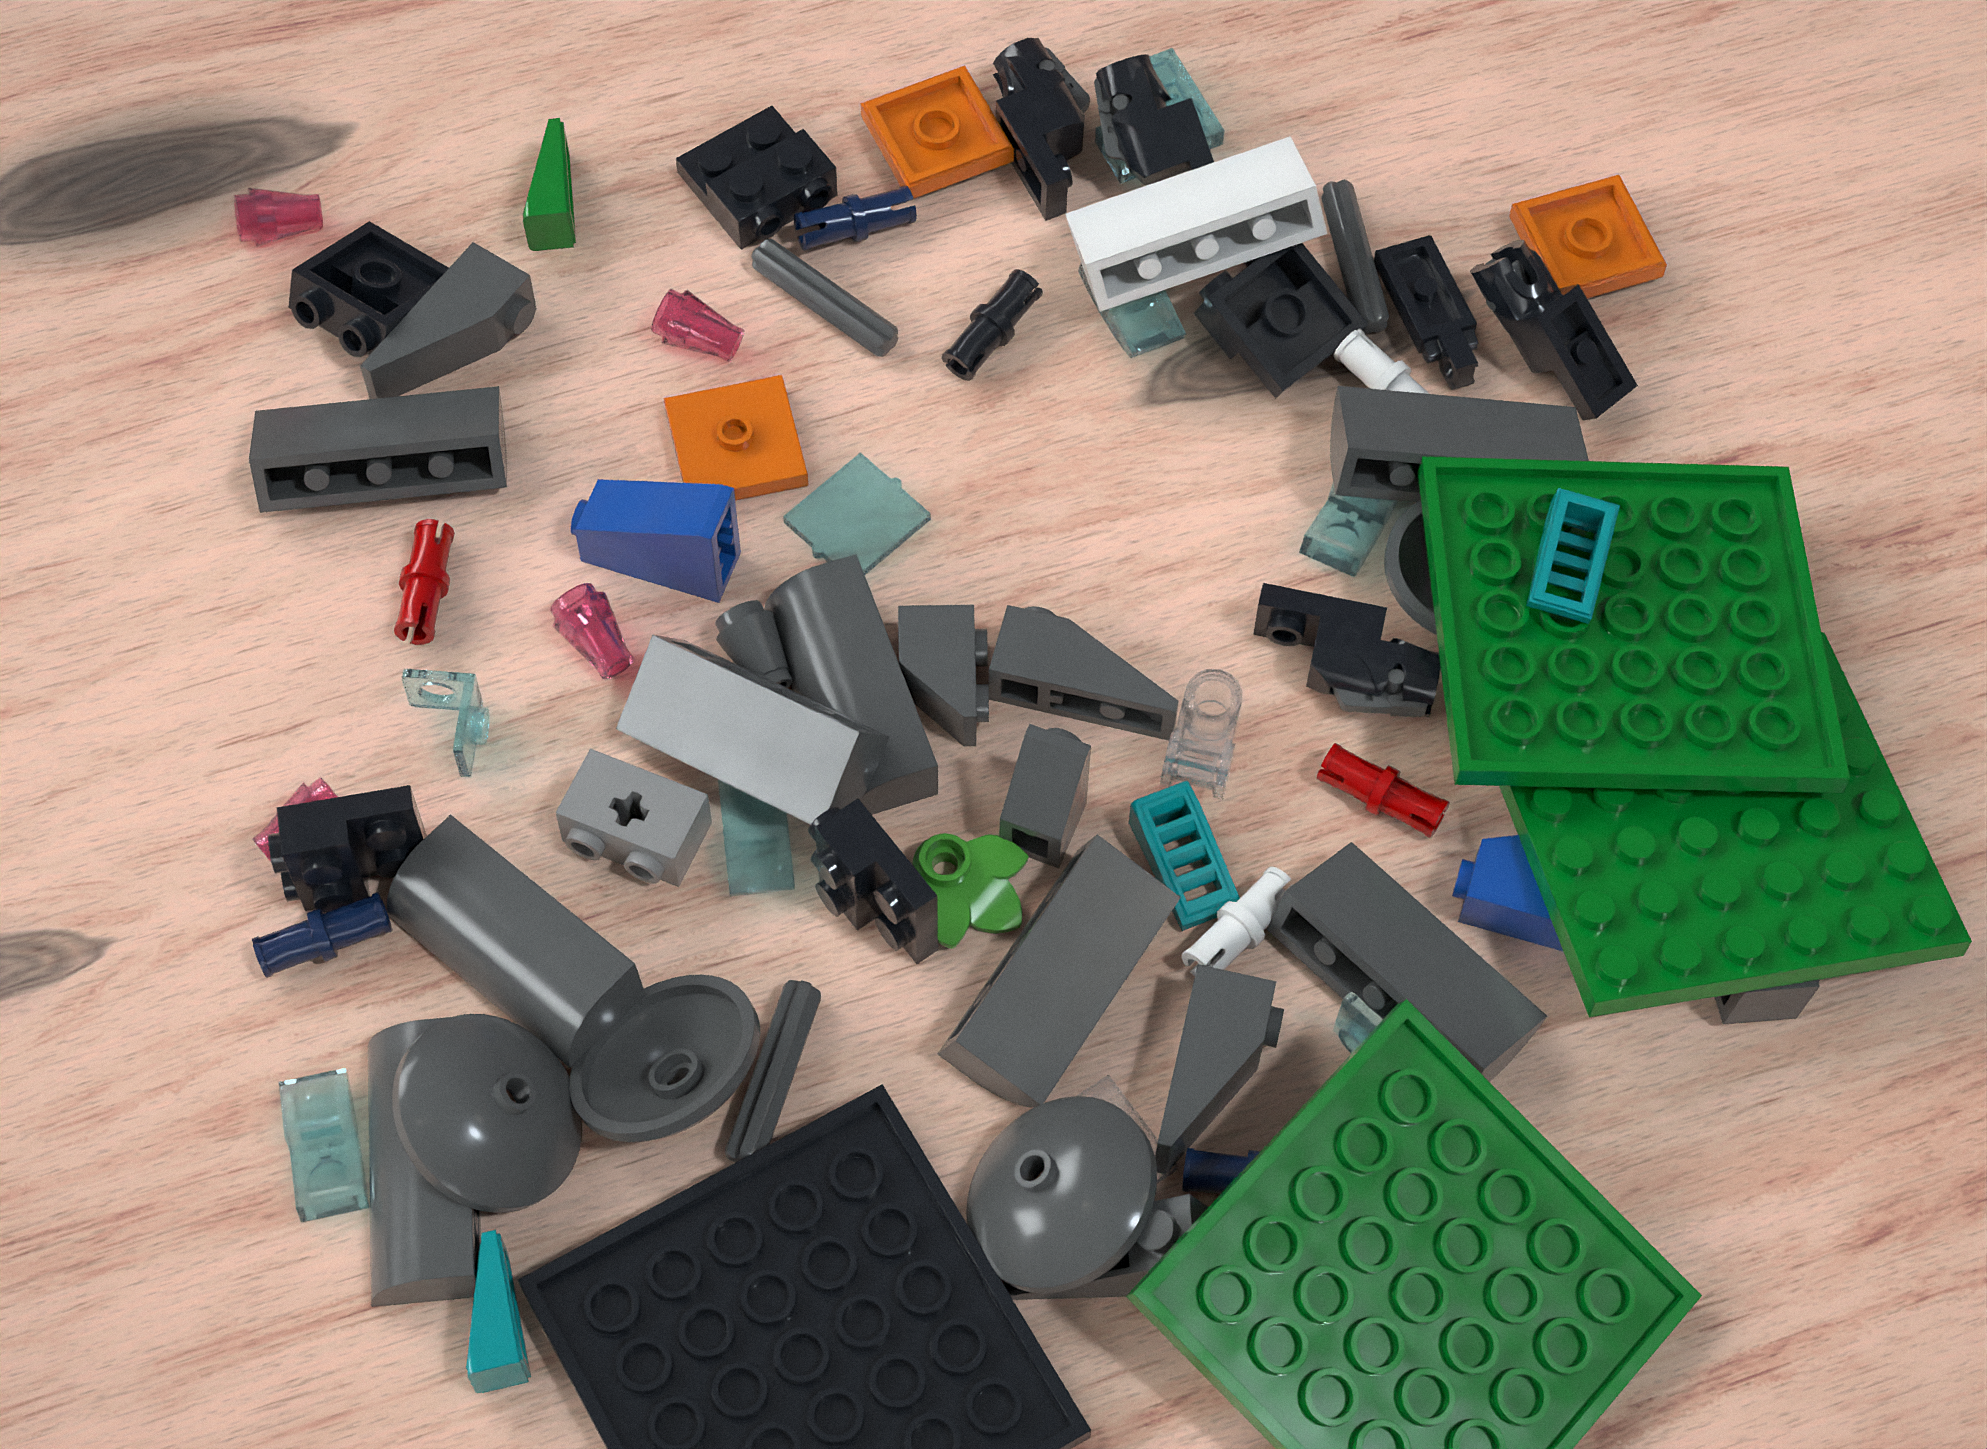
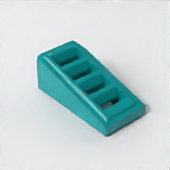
[1526,488,1620,624]
[1128,781,1240,931]
[466,1230,531,1393]

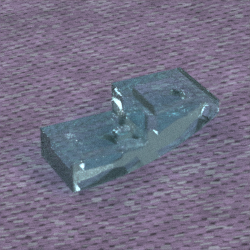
[1078,263,1186,358]
[1299,484,1398,578]
[718,779,795,897]
[279,1068,369,1223]

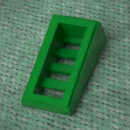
[522,118,576,251]

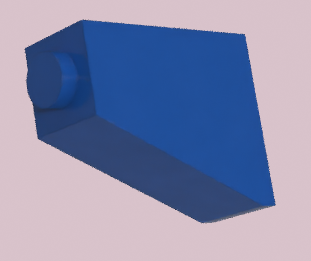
[571,479,741,603]
[1452,835,1563,951]

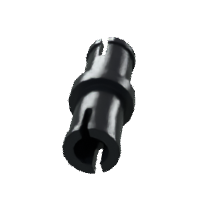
[942,269,1043,381]

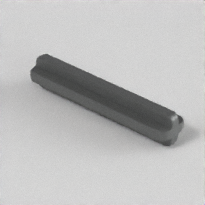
[1321,179,1389,335]
[751,239,899,357]
[725,980,821,1163]

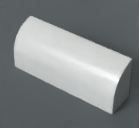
[1066,136,1327,312]

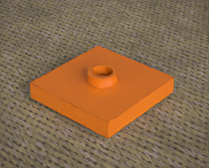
[860,65,1014,199]
[1509,175,1667,299]
[664,375,809,500]

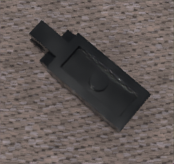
[1374,235,1478,390]

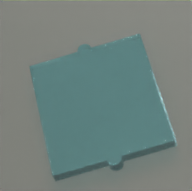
[783,452,931,575]

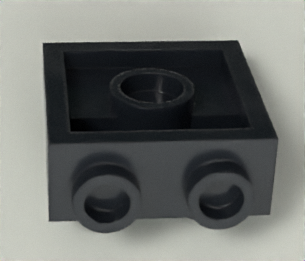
[676,105,838,250]
[288,221,449,357]
[1193,243,1369,399]
[268,785,427,912]
[808,798,938,964]

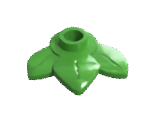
[913,833,1029,949]

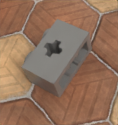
[556,749,712,887]

